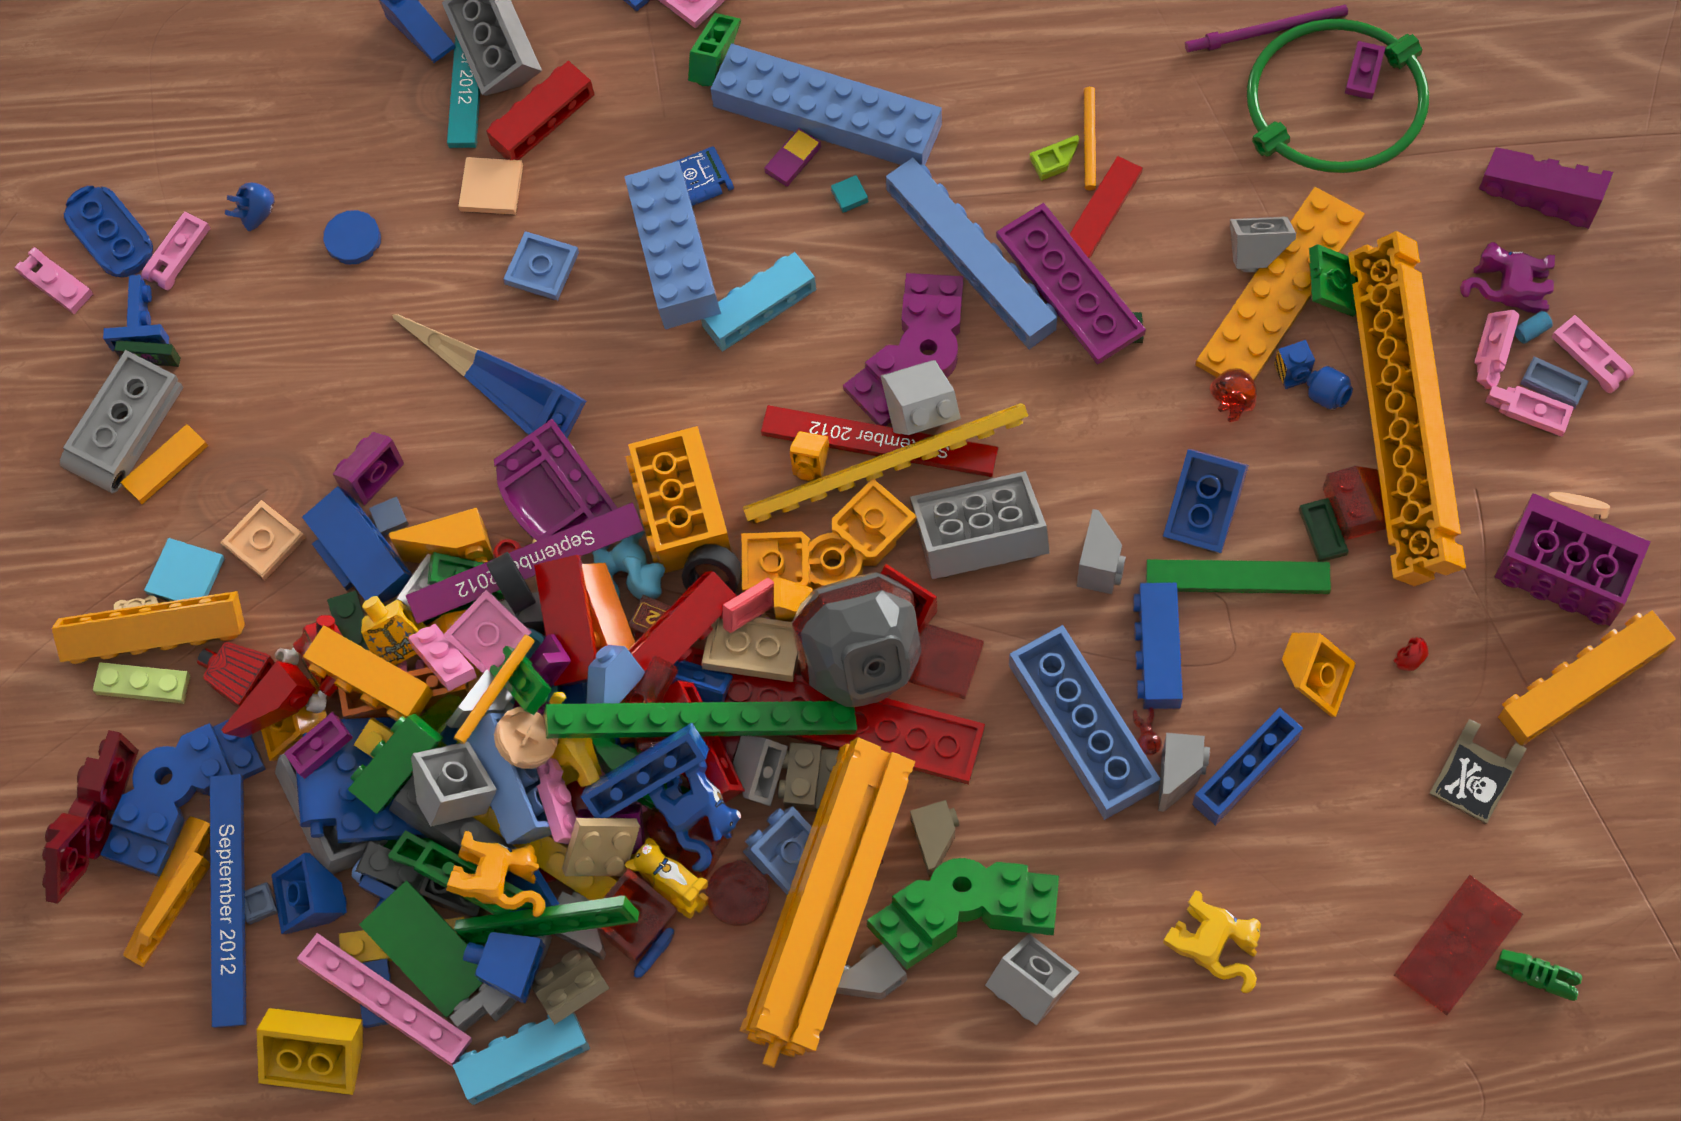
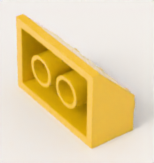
[257,1008,363,1095]

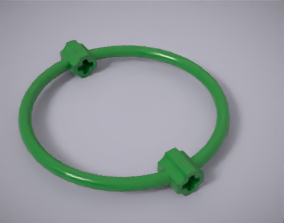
[1246,19,1429,173]

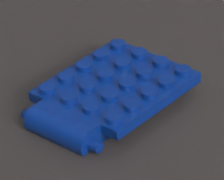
[296,715,460,843]

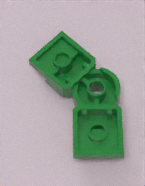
[867,858,1059,970]

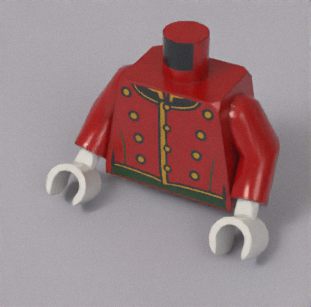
[275,615,343,713]

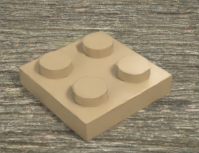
[562,818,640,876]

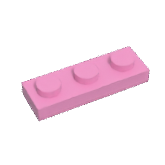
[408,624,477,691]

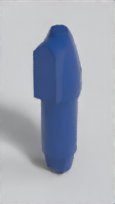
[633,928,674,978]

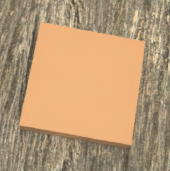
[458,157,523,215]
[220,500,306,581]

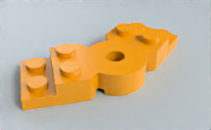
[741,479,917,593]

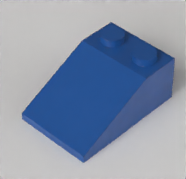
[1163,449,1249,553]

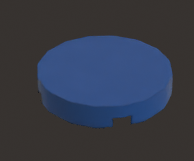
[323,210,381,264]

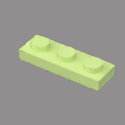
[93,662,190,704]

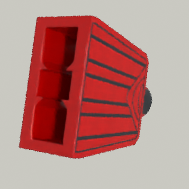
[197,642,275,708]

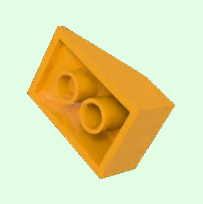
[389,508,494,563]

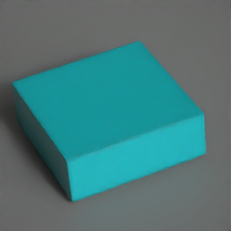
[831,175,869,213]

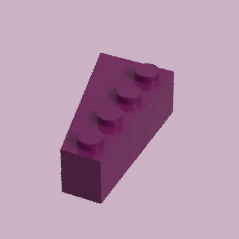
[1479,147,1613,229]

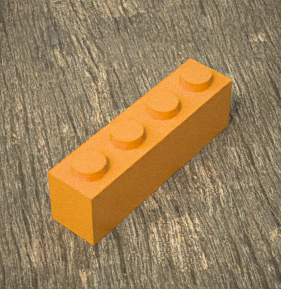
[303,625,434,721]

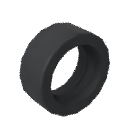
[681,544,742,593]
[487,552,536,614]

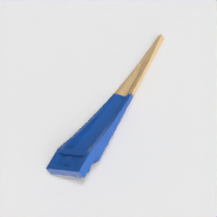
[392,314,587,438]

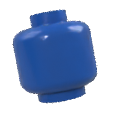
[1307,366,1353,410]

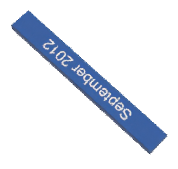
[210,774,246,1028]

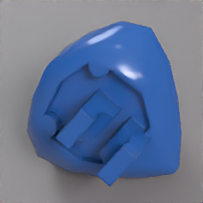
[225,182,275,231]

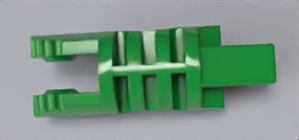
[1495,949,1582,1001]

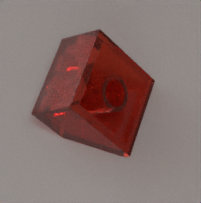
[1323,466,1386,540]
[597,868,677,964]

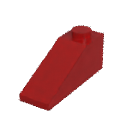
[221,661,316,738]

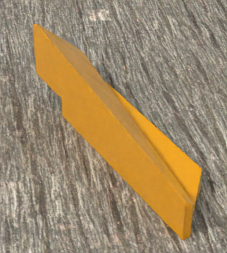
[123,816,210,967]

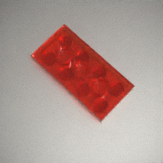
[1394,875,1523,1015]

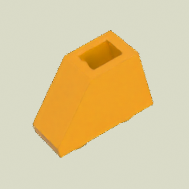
[790,431,829,481]

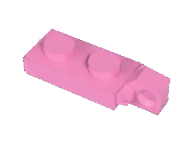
[1474,310,1520,389]
[1485,385,1574,437]
[536,758,577,844]

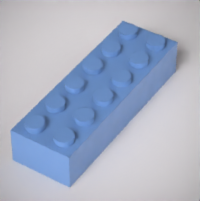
[624,161,721,329]
[1009,625,1161,820]

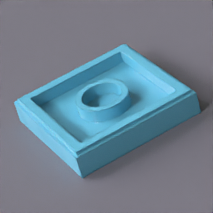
[144,538,225,601]

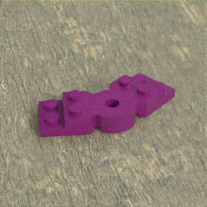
[843,273,964,426]

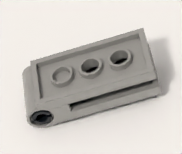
[60,350,184,493]

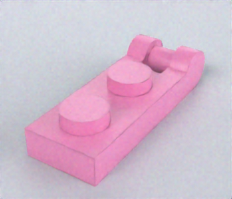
[141,211,211,290]
[14,247,93,314]
[1552,315,1634,393]

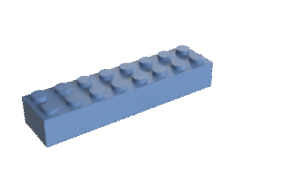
[711,43,942,165]

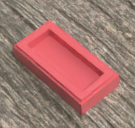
[723,578,774,633]

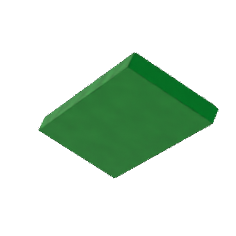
[359,880,483,1018]

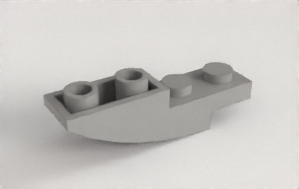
[450,935,552,1032]

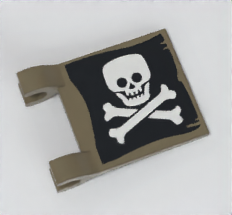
[1429,719,1527,824]

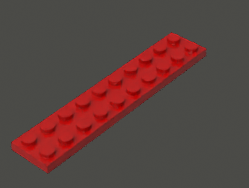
[686,647,985,785]

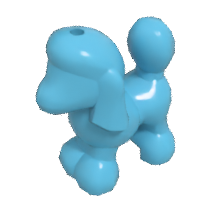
[592,522,665,601]

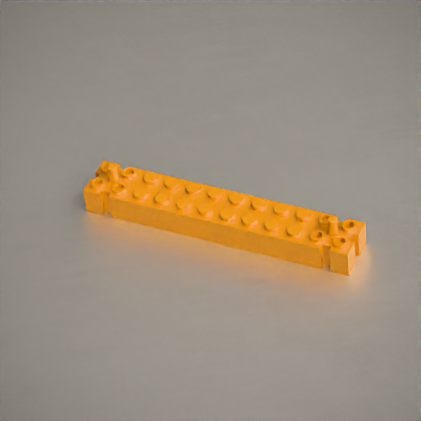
[1348,231,1466,586]

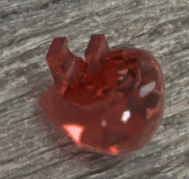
[1209,368,1257,422]
[644,811,689,857]

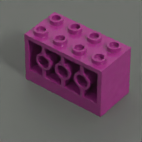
[1494,493,1650,626]

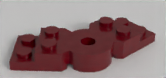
[42,730,139,904]

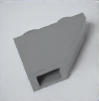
[836,944,907,1000]

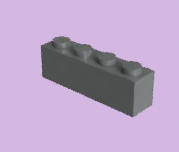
[389,775,516,866]

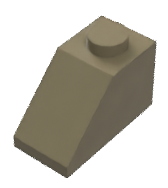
[910,800,960,877]

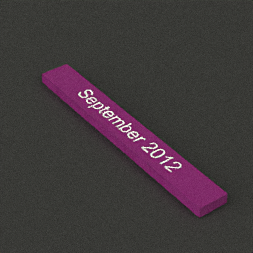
[405,502,644,624]

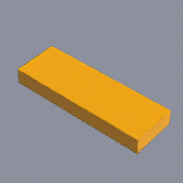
[120,424,208,504]

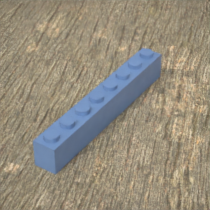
[886,157,1057,349]

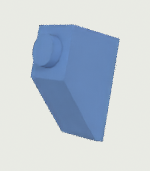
[586,644,646,704]

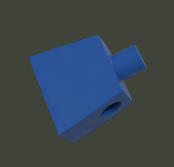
[463,932,546,1004]

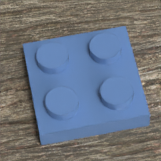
[503,231,579,301]

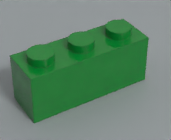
[348,714,443,814]

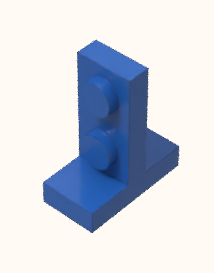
[103,275,169,352]

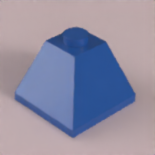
[271,853,347,934]

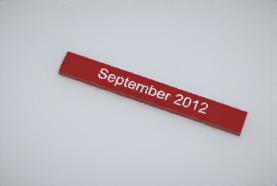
[761,405,998,478]

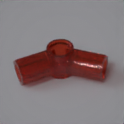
[624,656,678,753]

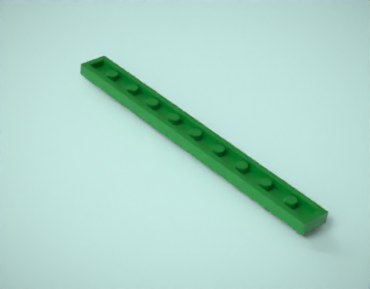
[544,701,857,739]

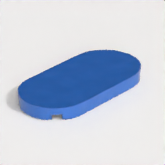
[64,185,153,277]

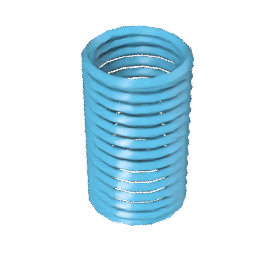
[1515,311,1553,344]

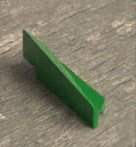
[388,830,533,915]

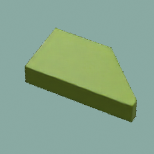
[1030,135,1079,181]

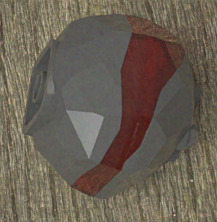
[792,572,921,707]

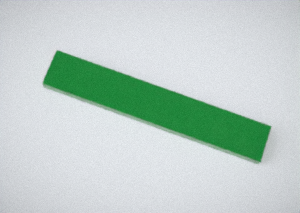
[1146,559,1331,594]
[454,895,639,945]

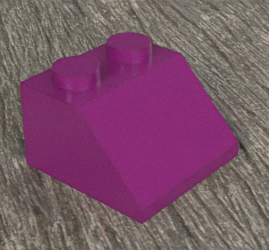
[333,432,404,506]

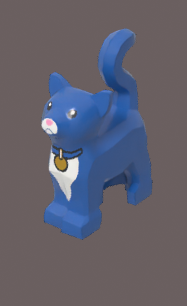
[648,760,741,872]

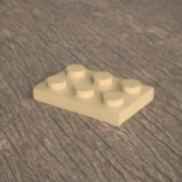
[702,617,800,682]

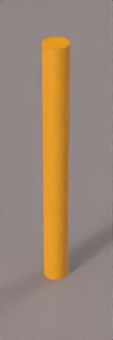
[1084,87,1096,191]
[454,634,535,744]

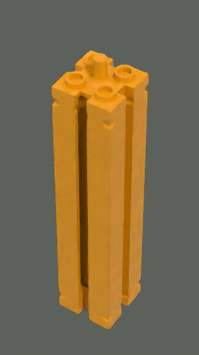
[739,737,915,1068]

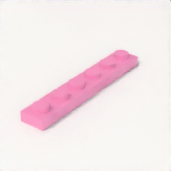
[297,933,472,1067]

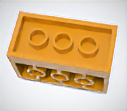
[625,426,732,573]

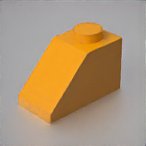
[774,578,813,622]

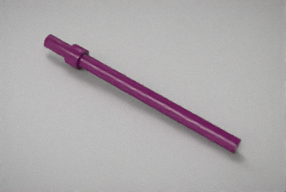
[1185,4,1348,53]

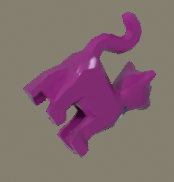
[1460,242,1555,314]

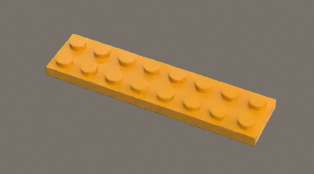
[1195,186,1365,394]

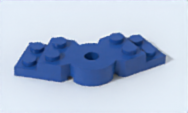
[100,719,266,877]

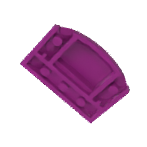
[494,419,617,541]

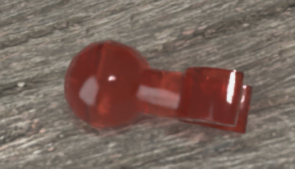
[1133,707,1162,755]

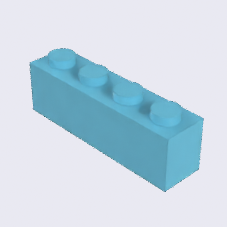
[701,252,816,352]
[453,1012,590,1105]

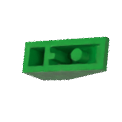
[688,13,741,86]

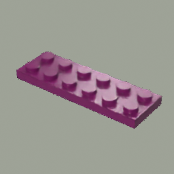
[996,202,1146,365]

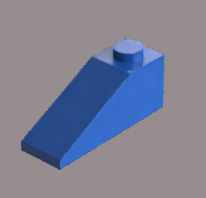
[379,0,455,63]

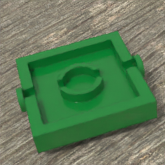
[1309,244,1358,317]

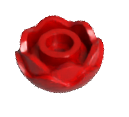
[1393,637,1429,671]

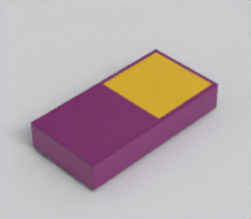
[764,128,821,187]

